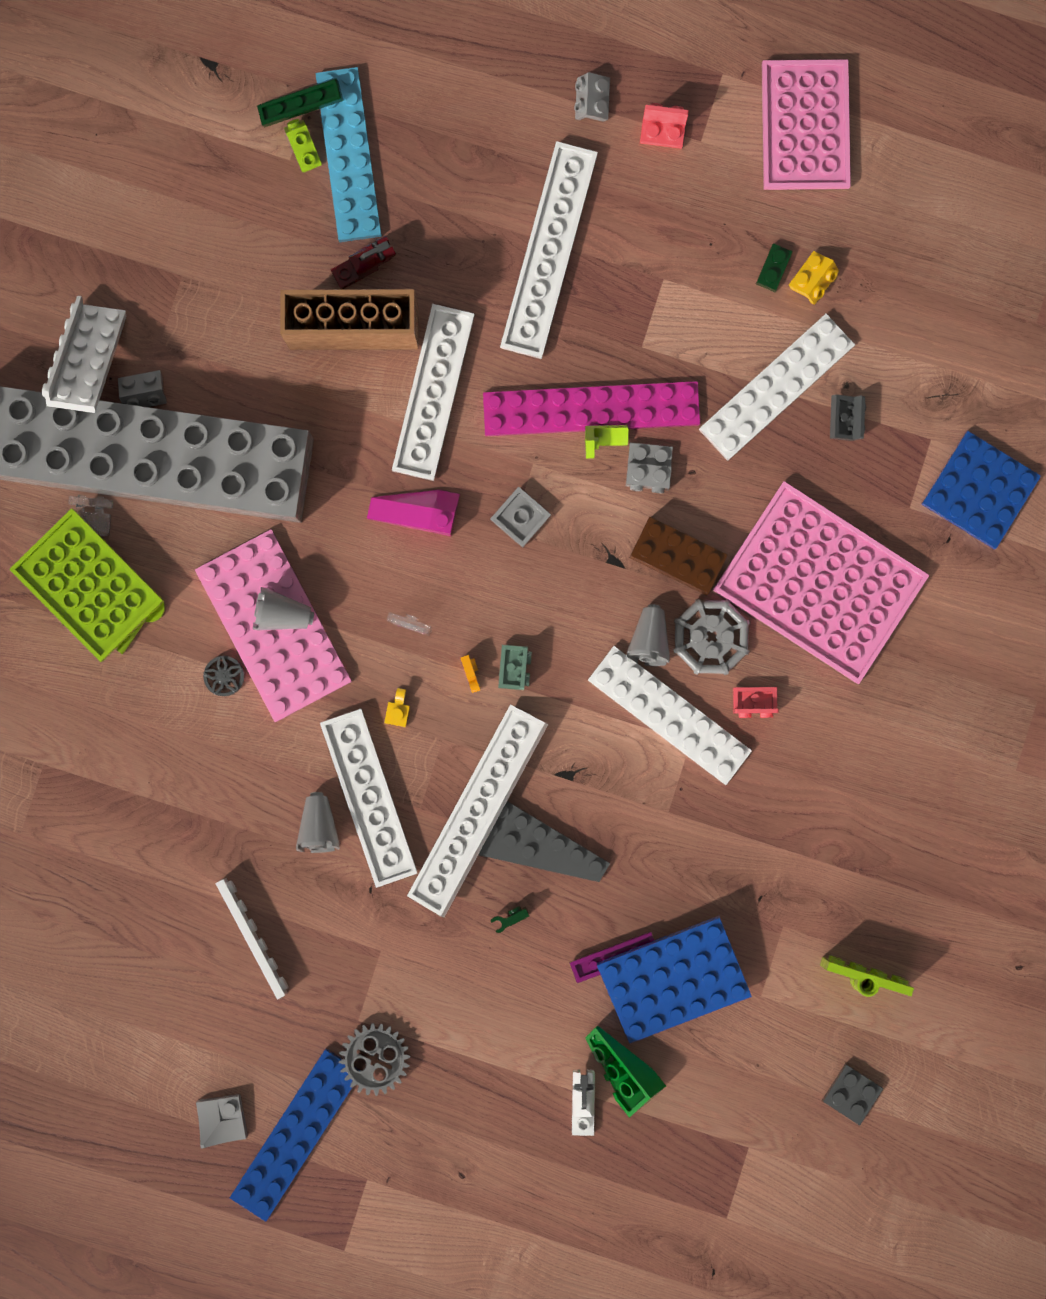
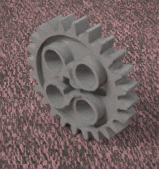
[339,1023,410,1096]

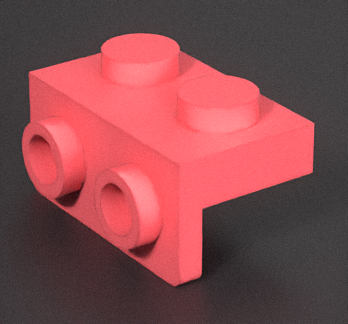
[733,687,779,718]

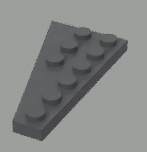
[478,801,610,882]

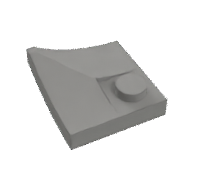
[196,1094,248,1148]

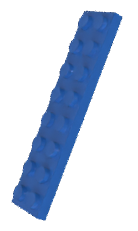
[230,1049,360,1222]

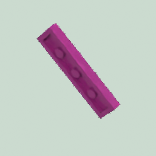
[569,932,654,983]

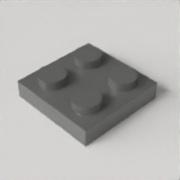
[822,1064,883,1125]

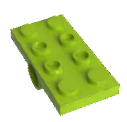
[820,955,914,997]

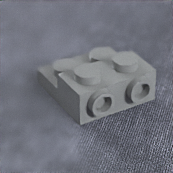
[625,443,673,493]

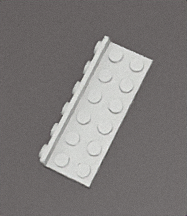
[42,296,126,413]

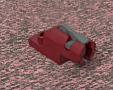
[330,235,396,290]

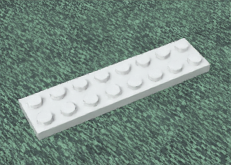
[392,304,475,481]
[699,314,855,461]
[588,646,752,785]
[320,709,418,888]

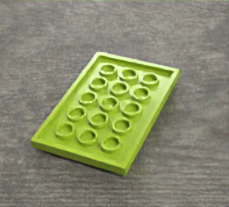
[9,508,164,662]

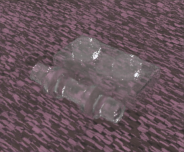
[67,495,113,537]

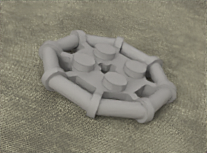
[673,598,750,675]

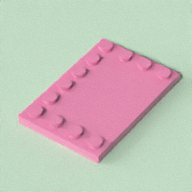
[762,60,850,190]

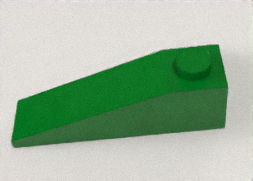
[585,1026,666,1118]

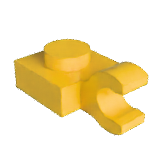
[384,688,410,727]

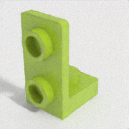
[585,425,628,459]

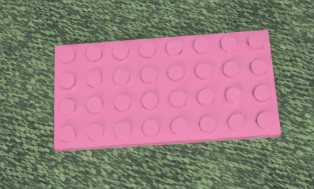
[195,529,352,722]

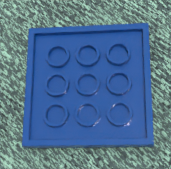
[921,431,1041,550]

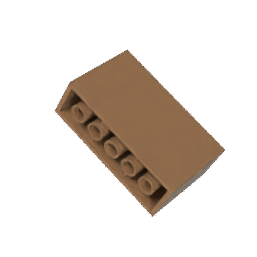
[280,289,419,350]

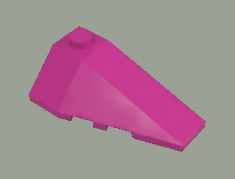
[367,490,460,536]

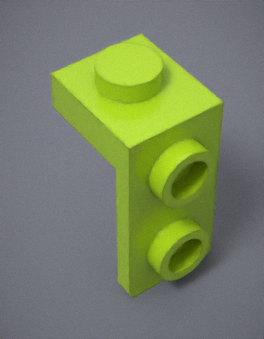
[284,119,322,172]

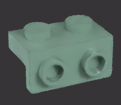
[498,645,532,690]

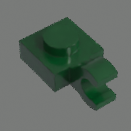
[490,906,530,933]

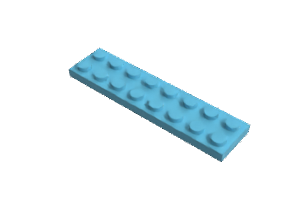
[315,67,382,242]

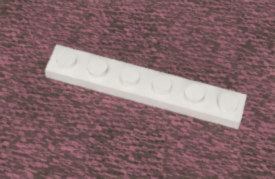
[215,878,288,1000]

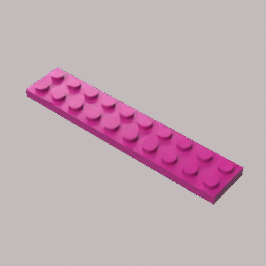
[483,381,700,436]

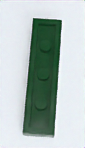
[257,78,344,128]

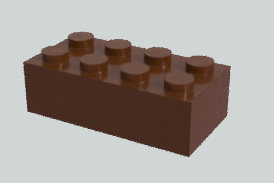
[629,517,727,596]

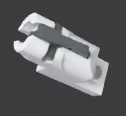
[572,1069,595,1136]

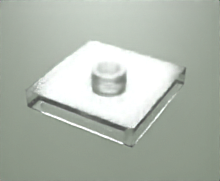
[387,612,433,636]

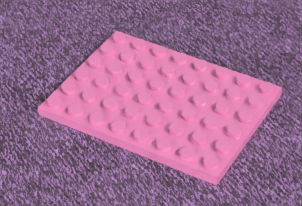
[713,481,929,684]

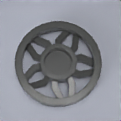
[203,656,245,696]

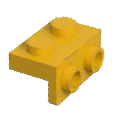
[789,251,839,305]

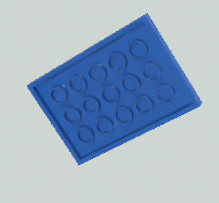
[597,916,752,1044]

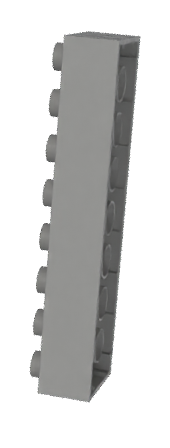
[0,386,314,523]

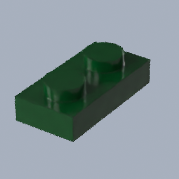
[756,243,793,292]

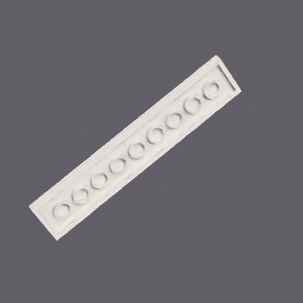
[500,141,598,359]
[407,704,548,917]

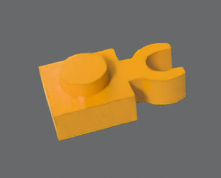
[461,655,480,693]

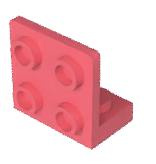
[640,103,689,149]

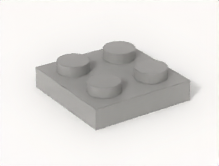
[490,487,551,548]

